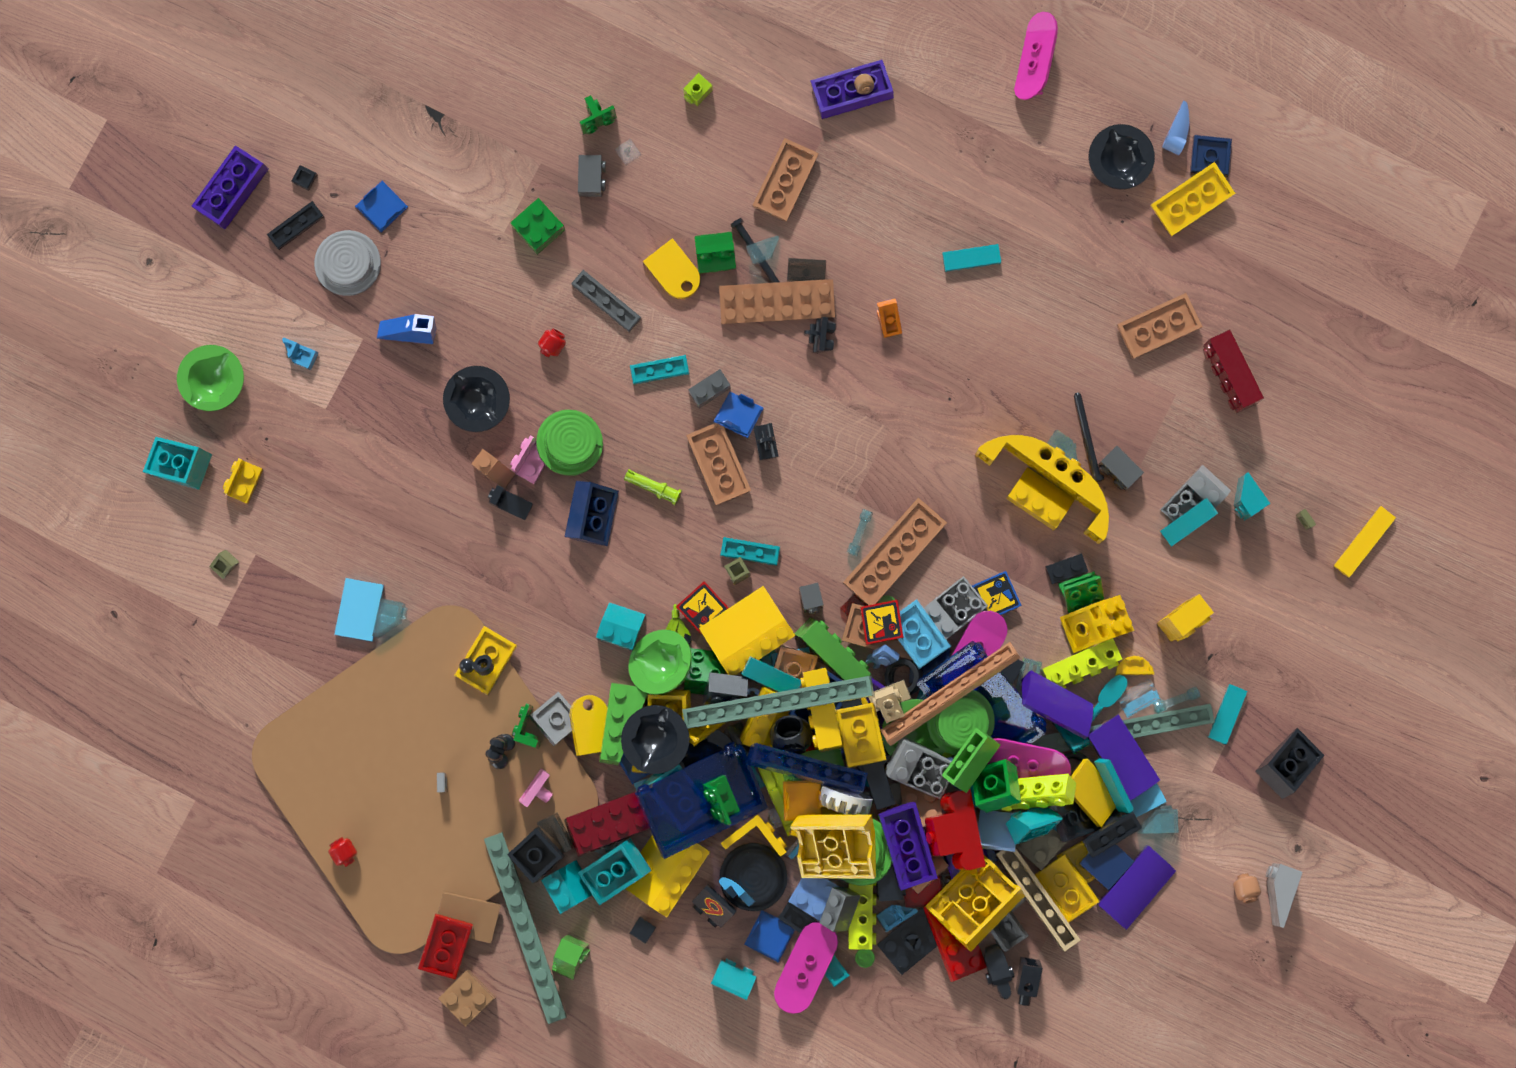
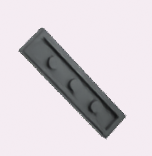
[571,270,641,333]

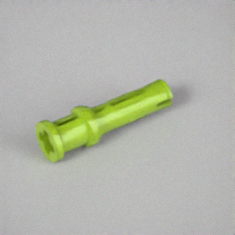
[624,469,682,506]

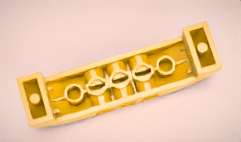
[975,435,1109,544]

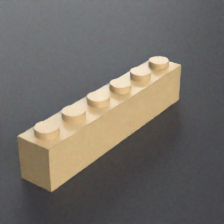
[994,848,1080,951]

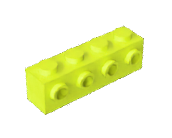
[1041,638,1122,688]
[1001,774,1077,811]
[848,882,877,950]

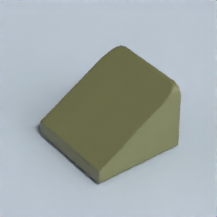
[209,550,239,579]
[724,557,751,585]

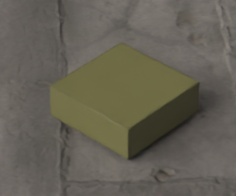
[1296,509,1316,530]

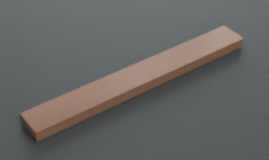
[881,642,1021,746]

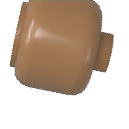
[854,74,874,95]

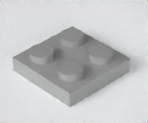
[529,692,572,746]

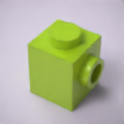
[683,73,713,106]

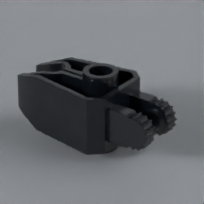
[984,944,1015,1000]

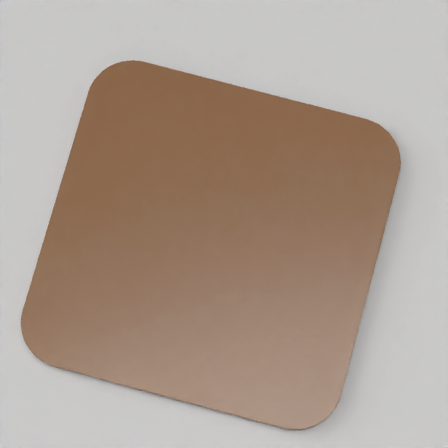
[252,605,598,954]

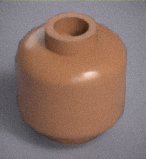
[1233,873,1261,904]

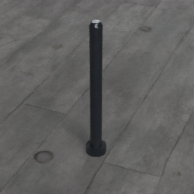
[731,218,780,283]
[1074,392,1104,482]

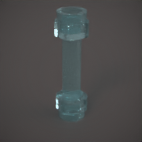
[847,509,873,556]
[1153,687,1201,713]

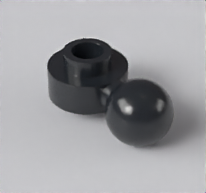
[459,655,494,676]

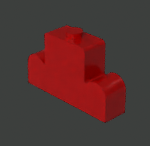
[925,789,986,870]

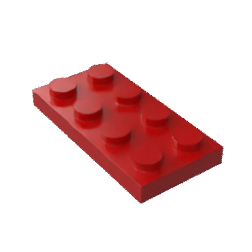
[923,907,987,982]

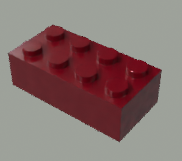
[1203,330,1264,414]
[564,791,653,857]

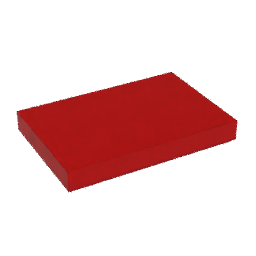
[418,913,473,980]

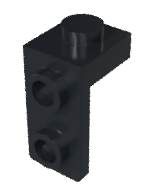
[488,485,533,520]

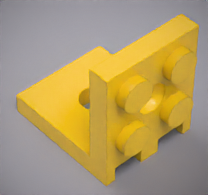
[1060,595,1134,653]
[721,815,787,857]

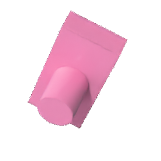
[519,769,553,807]

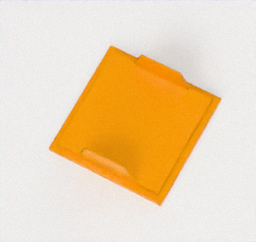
[783,780,823,821]

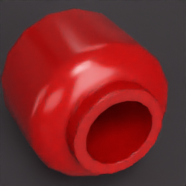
[538,328,566,358]
[328,837,357,867]

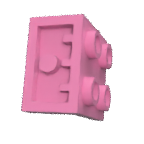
[510,435,546,484]

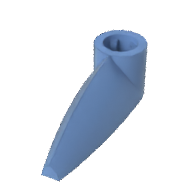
[1162,100,1190,155]

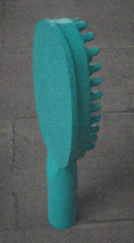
[1092,675,1128,722]

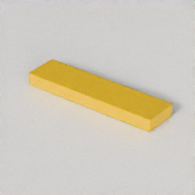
[1333,506,1396,578]

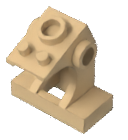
[869,680,911,723]

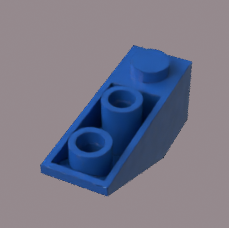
[377,314,437,344]

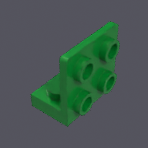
[684,648,725,695]
[512,703,541,749]
[703,775,740,825]

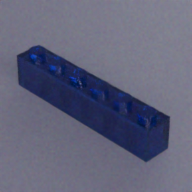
[746,743,868,794]

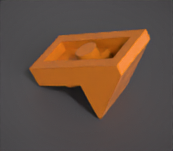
[877,299,902,338]

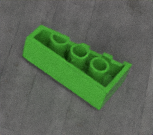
[795,618,871,681]
[599,683,648,765]
[552,935,590,980]

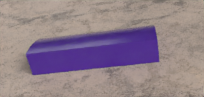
[810,60,894,119]
[192,145,269,229]
[1021,670,1093,739]
[1087,714,1160,801]
[878,802,938,890]
[1097,845,1176,930]

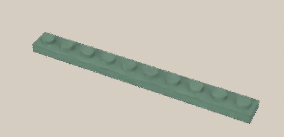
[682,676,874,729]
[1021,704,1215,752]
[484,832,567,1024]

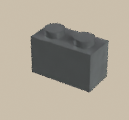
[578,155,606,197]
[688,369,731,409]
[1099,446,1144,491]
[799,583,824,615]
[819,887,861,932]

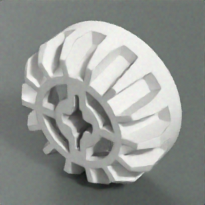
[819,784,873,815]

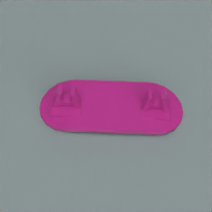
[1014,12,1058,100]
[942,611,1007,691]
[987,738,1071,778]
[774,922,838,1014]

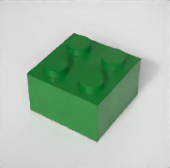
[510,198,565,255]
[973,759,1021,813]

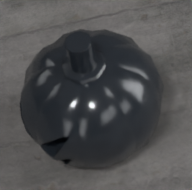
[770,715,813,757]

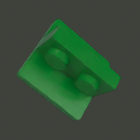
[579,95,617,134]
[694,232,736,274]
[1058,571,1104,613]

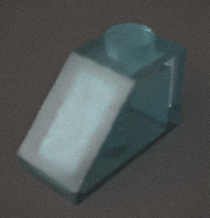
[372,598,408,638]
[1137,805,1179,834]

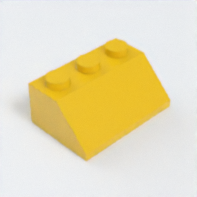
[1006,467,1075,530]
[739,686,790,753]

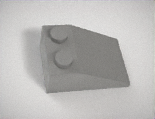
[1266,863,1303,928]

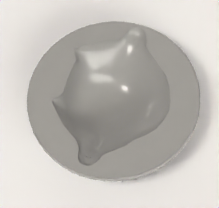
[314,230,381,296]

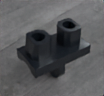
[804,317,836,354]
[753,423,779,461]

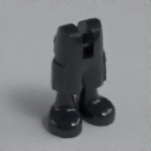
[485,734,516,769]

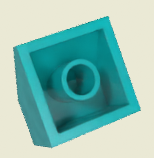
[1234,472,1271,521]
[596,602,646,650]
[1006,807,1063,845]
[541,860,592,914]
[711,958,757,1000]

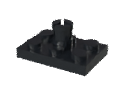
[1050,801,1103,843]
[877,908,937,975]

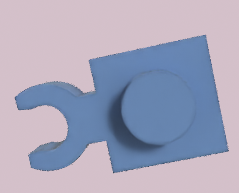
[865,645,900,669]

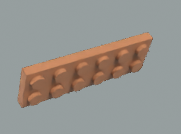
[719,279,835,324]
[842,498,947,606]

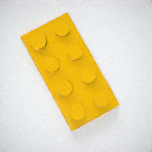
[1150,162,1236,236]

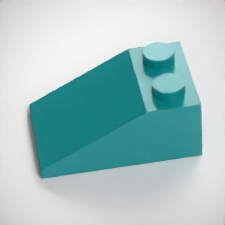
[143,437,212,490]
[578,838,652,905]

